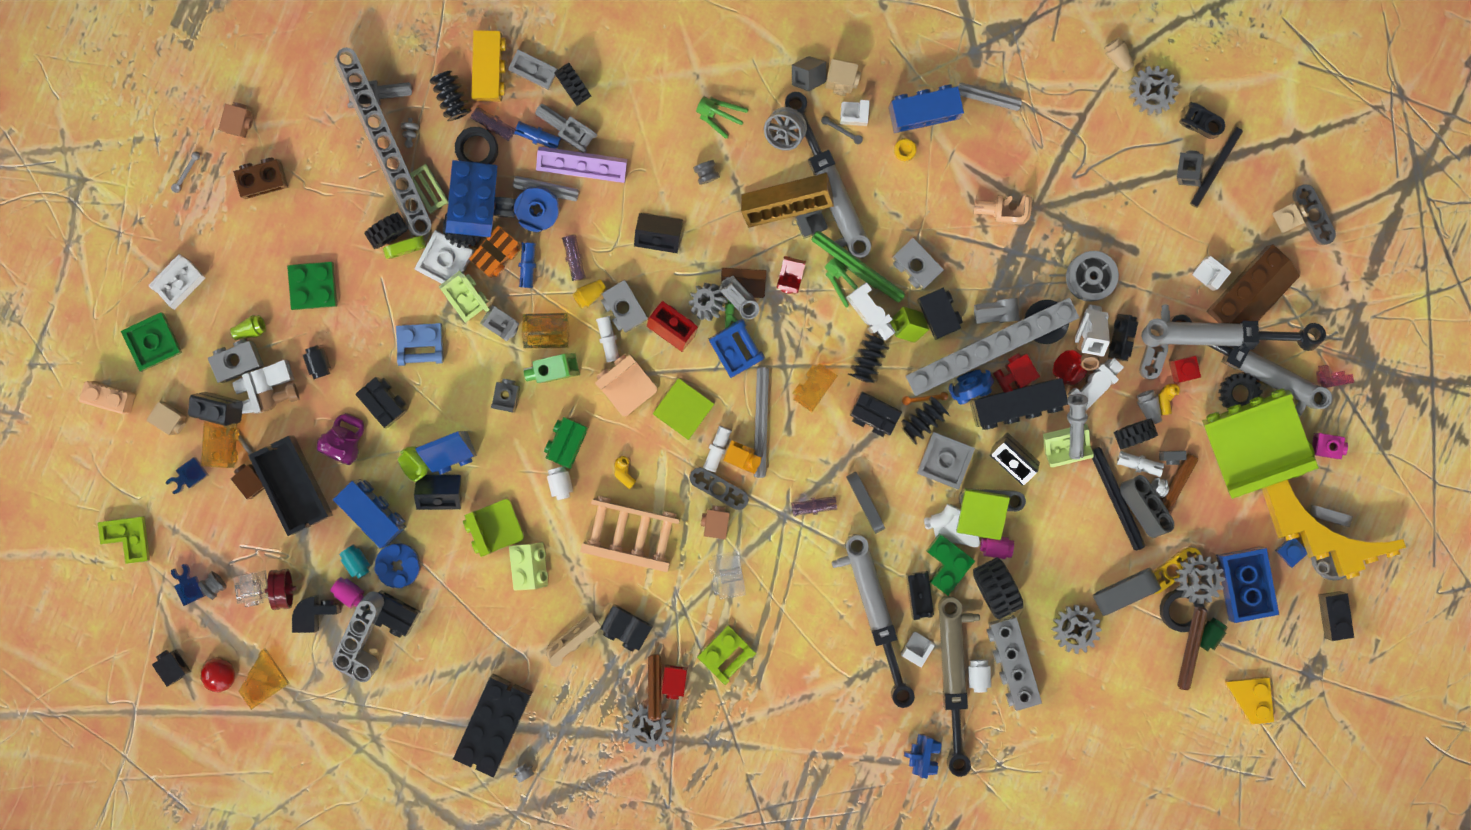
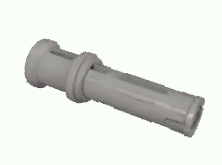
[1067,394,1088,460]

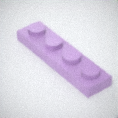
[536,146,627,183]

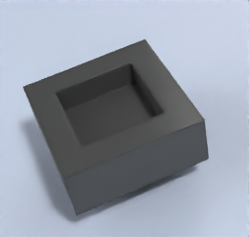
[1159,451,1187,465]

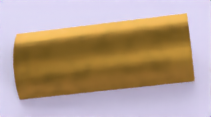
[741,172,834,228]

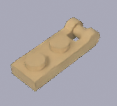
[545,612,601,667]

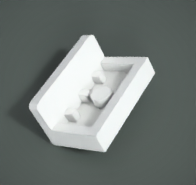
[149,254,205,310]

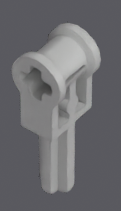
[345,80,412,108]
[535,104,597,153]

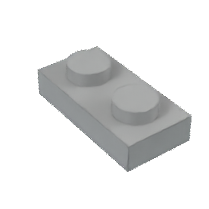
[508,49,558,90]

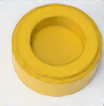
[894,138,917,162]

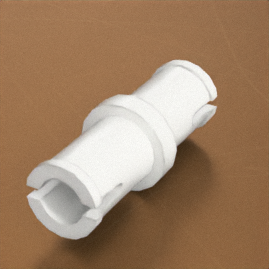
[596,316,620,362]
[703,426,732,472]
[1117,451,1164,477]

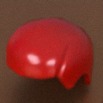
[1052,350,1088,386]
[200,657,235,693]

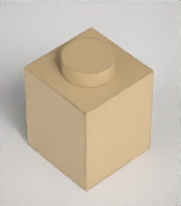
[146,402,187,435]

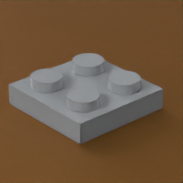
[917,432,975,490]

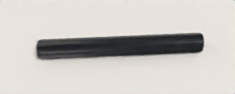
[1092,447,1145,551]

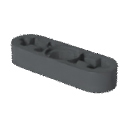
[1293,184,1336,245]
[690,467,749,510]
[846,471,885,534]

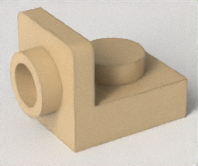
[1272,201,1309,233]

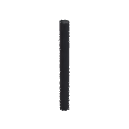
[1190,127,1243,208]

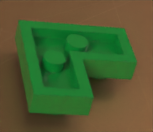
[926,533,975,596]

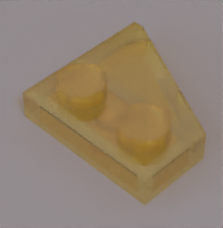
[238,648,290,710]

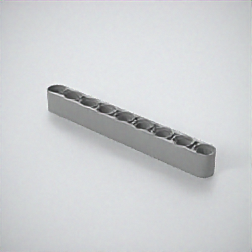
[334,47,431,237]

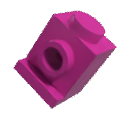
[1312,433,1348,459]

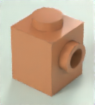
[218,102,253,138]
[701,505,730,540]

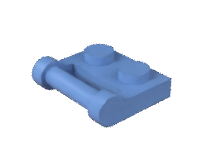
[396,323,444,366]

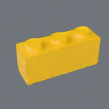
[472,30,506,102]

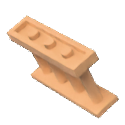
[580,496,680,572]

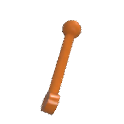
[902,392,948,405]

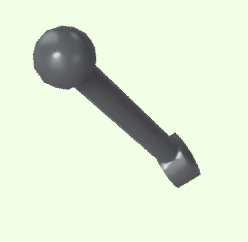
[821,116,863,145]

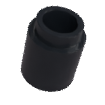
[302,345,331,380]

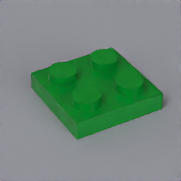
[287,262,337,310]
[121,312,182,372]

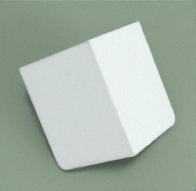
[840,100,869,126]
[1192,256,1231,291]
[901,632,935,668]

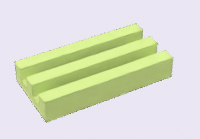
[409,164,448,214]

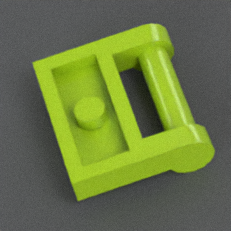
[697,625,757,685]

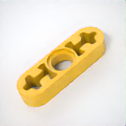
[1153,547,1201,594]

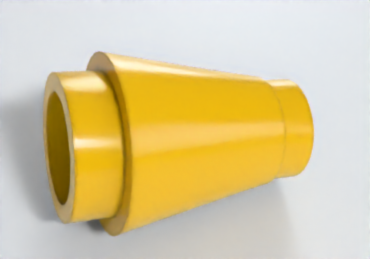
[572,279,607,309]

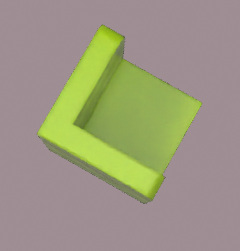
[890,306,929,343]

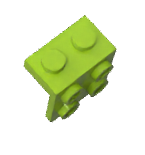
[463,499,524,557]

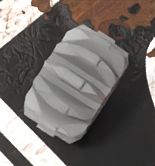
[689,282,728,321]

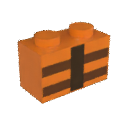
[469,225,520,278]

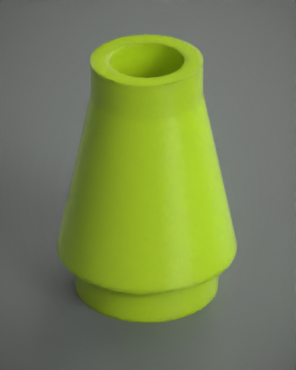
[230,315,266,340]

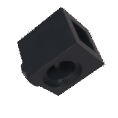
[152,650,191,687]

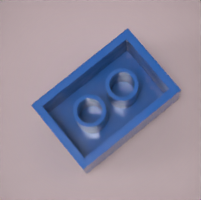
[888,84,964,133]
[445,160,497,237]
[333,479,406,548]
[1216,547,1279,623]

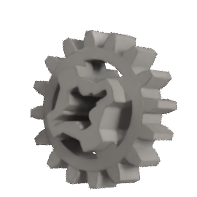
[1128,66,1179,115]
[1174,555,1225,604]
[1051,605,1102,654]
[623,703,672,752]

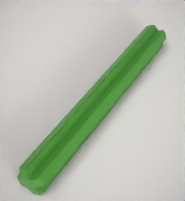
[811,231,905,302]

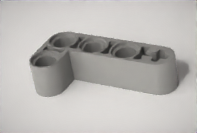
[332,592,384,682]

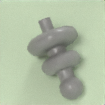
[401,118,419,148]

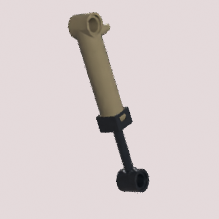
[938,596,980,777]

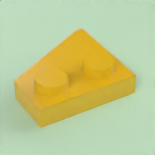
[1225,677,1274,724]

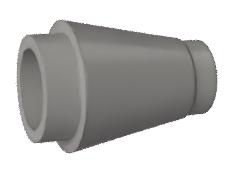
[1137,390,1162,424]

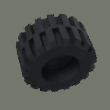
[973,557,1023,619]

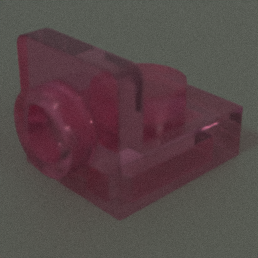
[1316,365,1354,388]

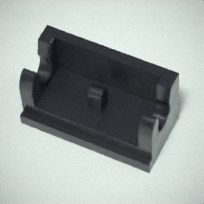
[906,571,934,620]

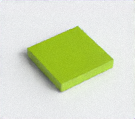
[653,378,715,440]
[956,488,1010,540]

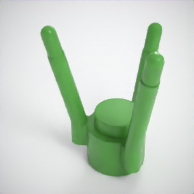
[696,96,748,138]
[824,257,877,308]

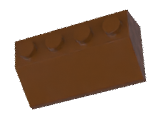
[1206,244,1300,324]

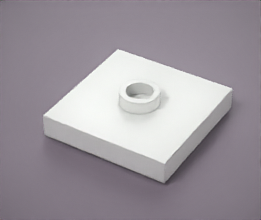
[414,230,475,284]

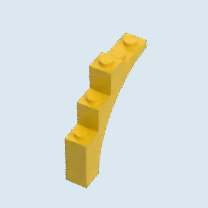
[1262,479,1406,580]

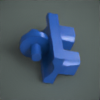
[904,734,942,779]

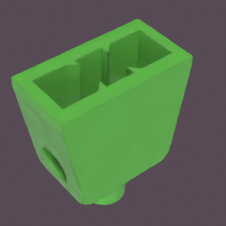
[524,353,580,383]

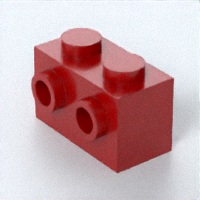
[646,301,698,352]

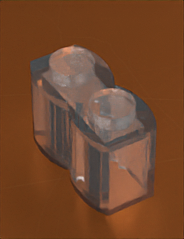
[708,551,746,600]

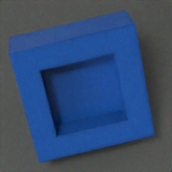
[1275,538,1307,568]

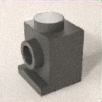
[1177,150,1204,187]
[491,378,520,413]

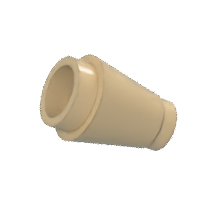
[1104,38,1134,73]

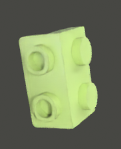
[438,271,490,323]
[1043,424,1094,467]
[509,542,548,590]

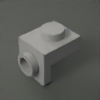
[480,305,519,341]

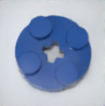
[514,186,560,232]
[949,369,994,405]
[374,543,420,588]

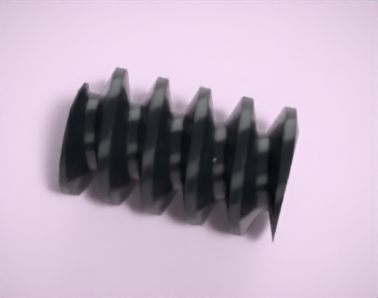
[430,71,472,121]
[848,333,889,383]
[901,396,950,445]

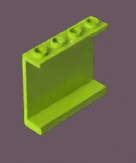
[1202,389,1319,499]

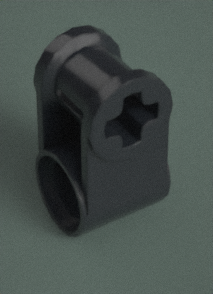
[1179,102,1226,139]

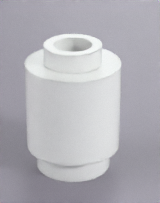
[547,466,573,500]
[968,660,991,693]

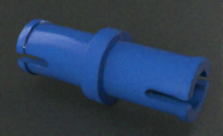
[514,121,561,149]
[518,242,536,288]

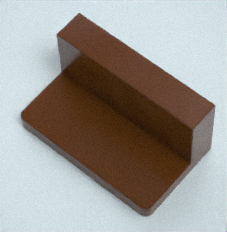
[721,268,767,298]

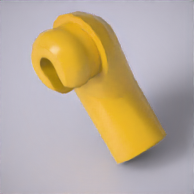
[1158,383,1180,416]
[614,456,636,489]

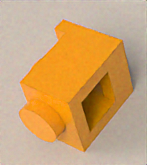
[723,440,762,474]

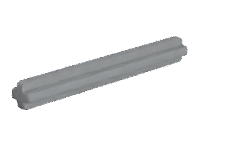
[754,367,769,478]

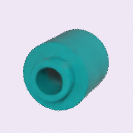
[339,544,371,579]

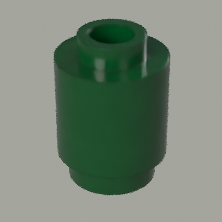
[1200,617,1228,652]

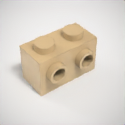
[825,59,861,96]

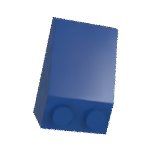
[415,431,477,475]

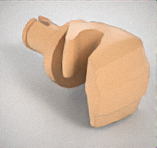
[974,195,1032,224]

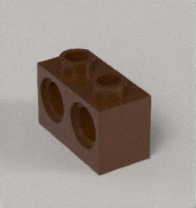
[233,157,288,199]

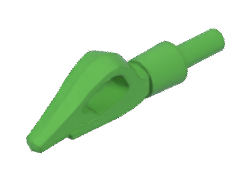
[725,299,738,329]

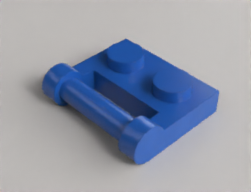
[708,319,765,378]

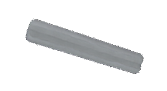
[958,82,1022,111]
[513,176,579,201]

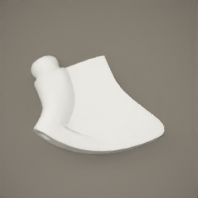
[924,504,980,547]

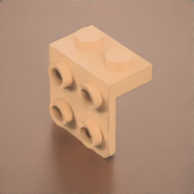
[595,355,657,416]

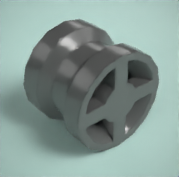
[693,160,720,185]
[493,197,516,218]
[198,571,227,600]

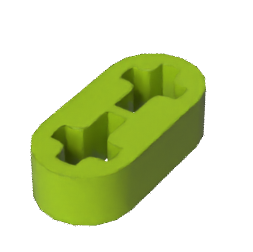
[383,236,426,259]

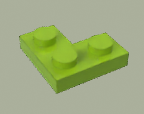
[98,516,150,564]

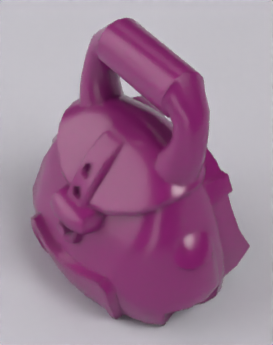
[317,413,365,465]

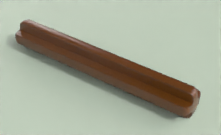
[1177,606,1208,690]

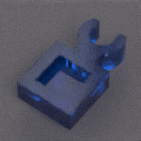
[165,457,209,494]
[171,564,206,606]

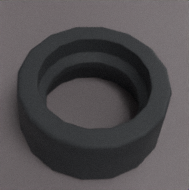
[455,127,498,165]
[1160,589,1205,632]

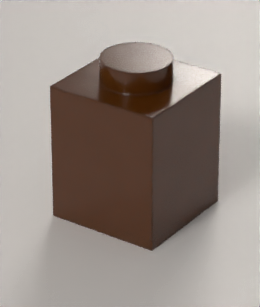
[230,464,264,500]

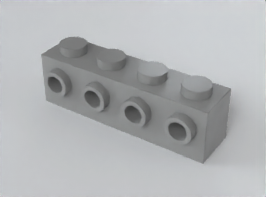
[986,615,1042,711]

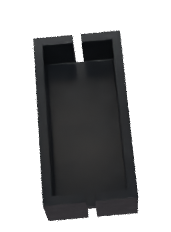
[969,378,1068,430]
[248,435,333,536]
[453,674,533,778]

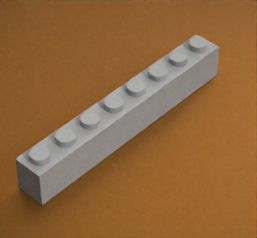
[906,298,1079,396]

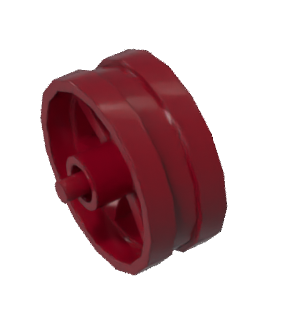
[264,569,297,610]

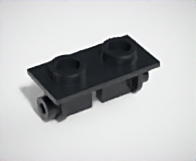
[1108,314,1139,361]

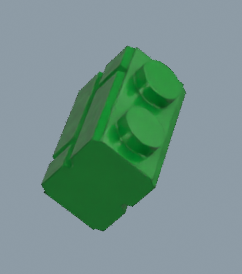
[544,417,589,469]

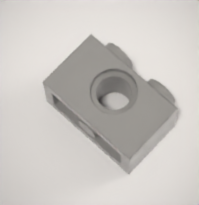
[892,238,944,290]
[601,280,648,333]
[208,339,264,383]

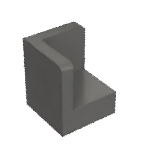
[792,56,826,91]
[795,210,828,239]

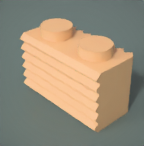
[79,381,135,414]

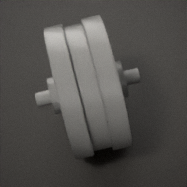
[764,107,807,150]

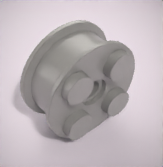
[1066,251,1119,301]

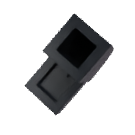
[292,595,341,633]

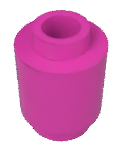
[980,536,1014,559]
[330,577,365,609]

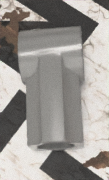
[719,276,759,319]
[974,298,1020,324]

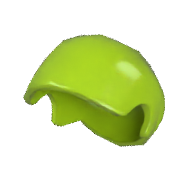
[398,446,429,482]

